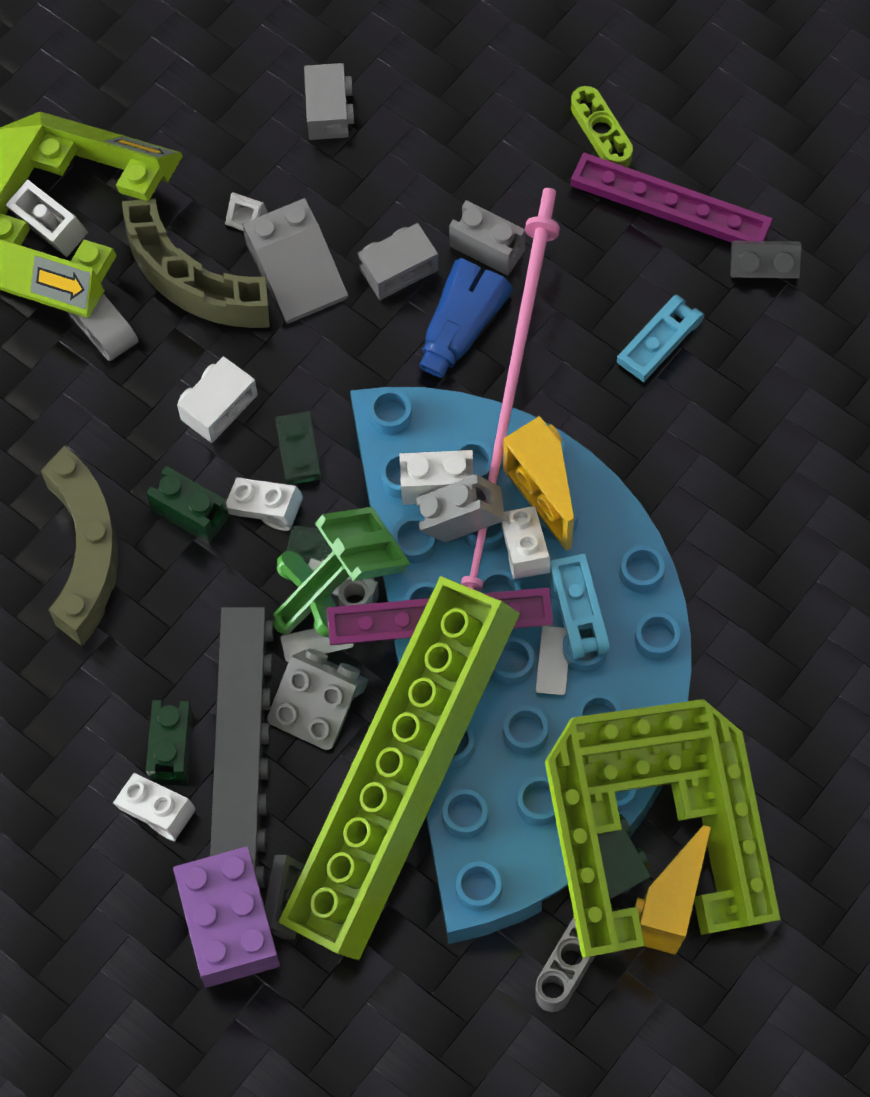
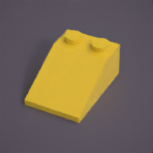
[503,416,574,551]
[633,825,711,955]

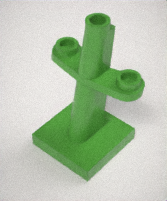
[273,507,410,637]

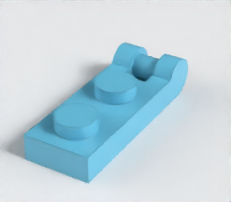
[617,294,704,382]
[550,553,610,660]

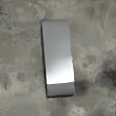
[68,294,138,361]
[535,917,595,1012]

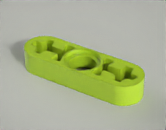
[571,86,633,167]

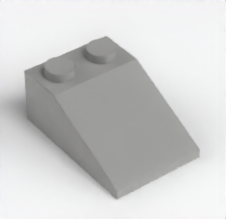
[242,198,348,324]

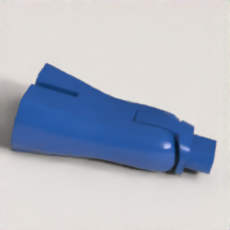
[419,258,513,378]

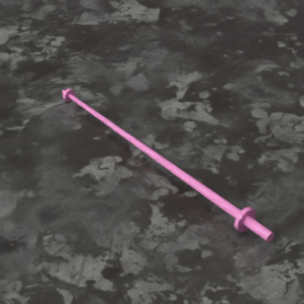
[461,188,560,592]

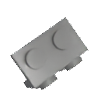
[267,648,369,750]

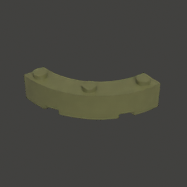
[122,199,270,328]
[41,445,118,646]

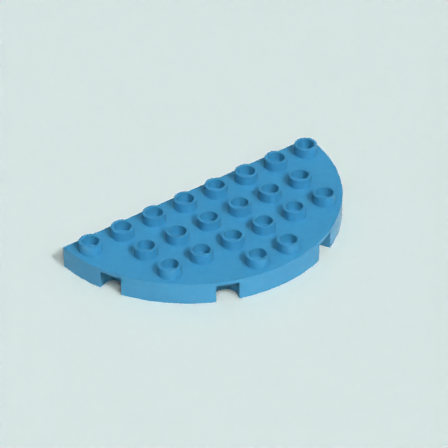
[350,387,692,944]

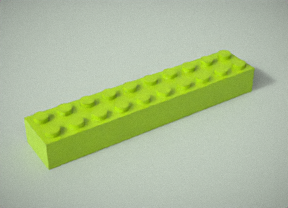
[278,576,520,960]

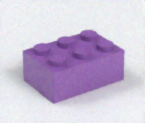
[173,846,280,988]

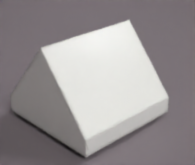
[225,193,268,231]

